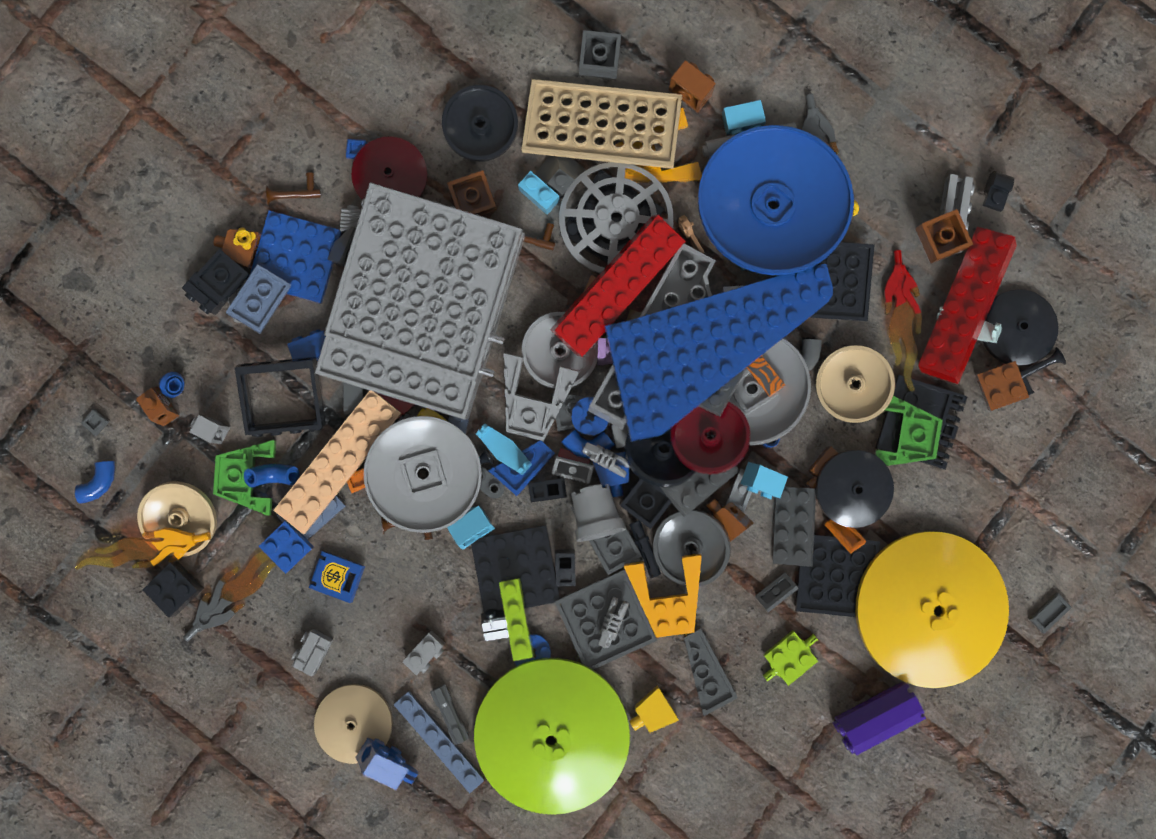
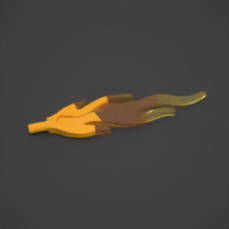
[75,528,211,570]

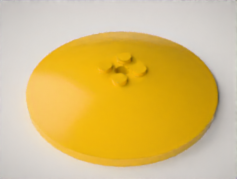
[855,531,1009,688]

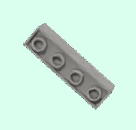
[939,174,975,256]

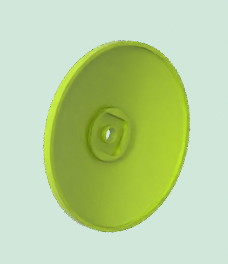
[474,658,630,814]

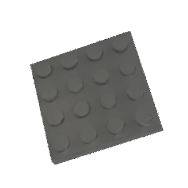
[555,569,657,670]

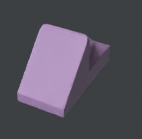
[597,338,613,365]

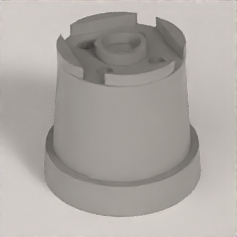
[571,484,626,542]

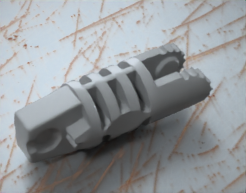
[582,442,630,477]
[598,596,629,648]

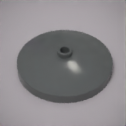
[653,509,731,586]

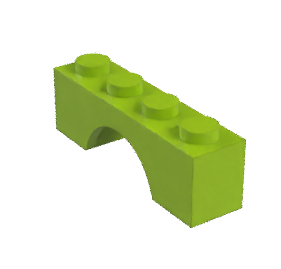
[499,578,534,661]

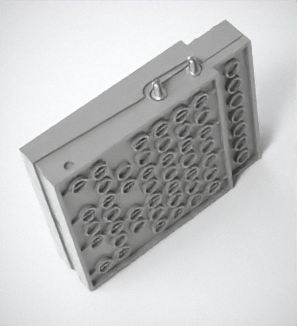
[315,183,525,419]

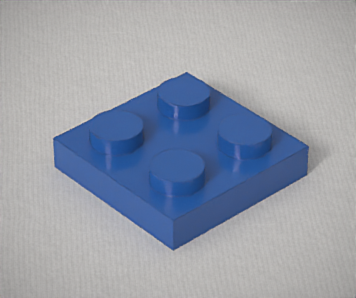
[259,521,314,574]

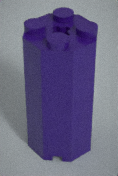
[832,681,926,756]

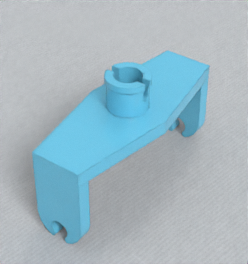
[476,424,532,475]

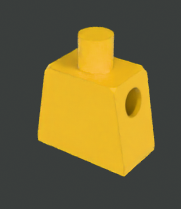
[629,685,679,732]

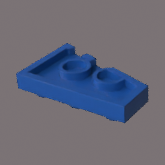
[488,440,556,496]

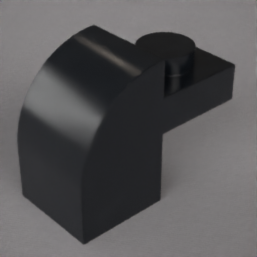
[983,171,1014,212]
[528,478,567,502]
[555,549,576,586]

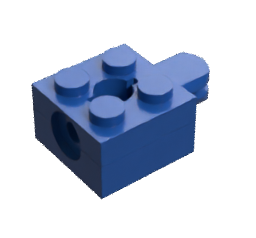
[355,738,419,790]

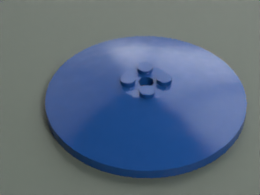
[698,125,854,275]

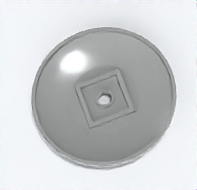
[729,338,811,445]
[364,416,482,533]

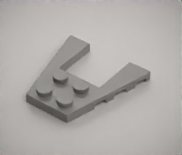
[503,352,580,441]

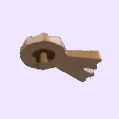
[678,215,705,254]

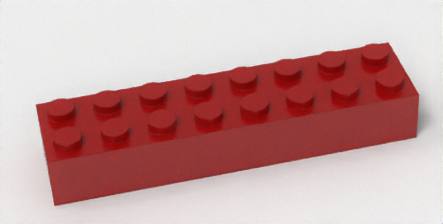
[550,215,686,357]
[918,227,1017,384]

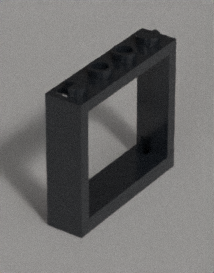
[234,357,325,437]

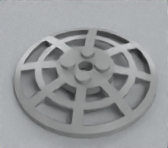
[559,162,673,274]

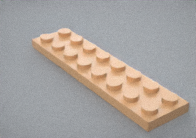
[274,390,402,535]

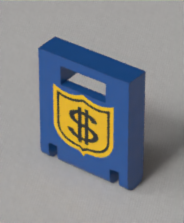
[308,551,365,603]

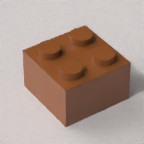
[669,60,716,113]
[447,170,497,216]
[916,209,973,264]
[975,361,1029,411]

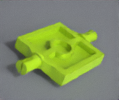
[762,630,818,686]

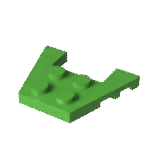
[876,396,943,466]
[213,440,276,515]

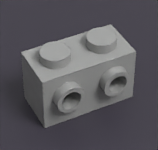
[403,630,446,675]

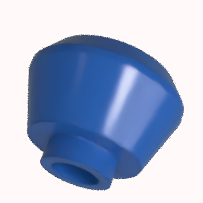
[158,372,185,398]

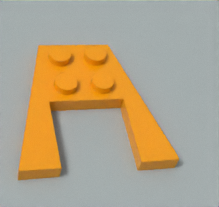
[615,108,702,182]
[624,553,702,638]

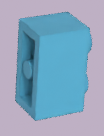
[722,100,766,135]
[518,171,560,215]
[740,462,788,499]
[447,506,495,549]

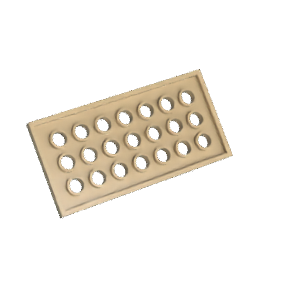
[522,79,682,169]

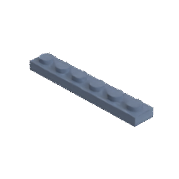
[394,691,485,793]

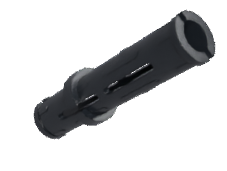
[629,520,661,578]

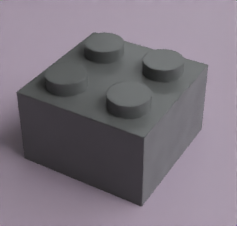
[579,30,621,79]

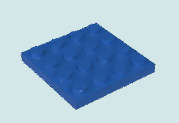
[250,211,342,304]

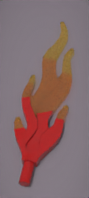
[883,250,922,392]

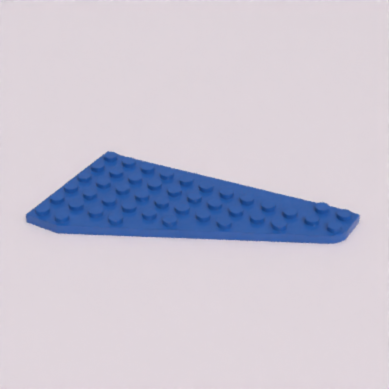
[605,264,833,441]

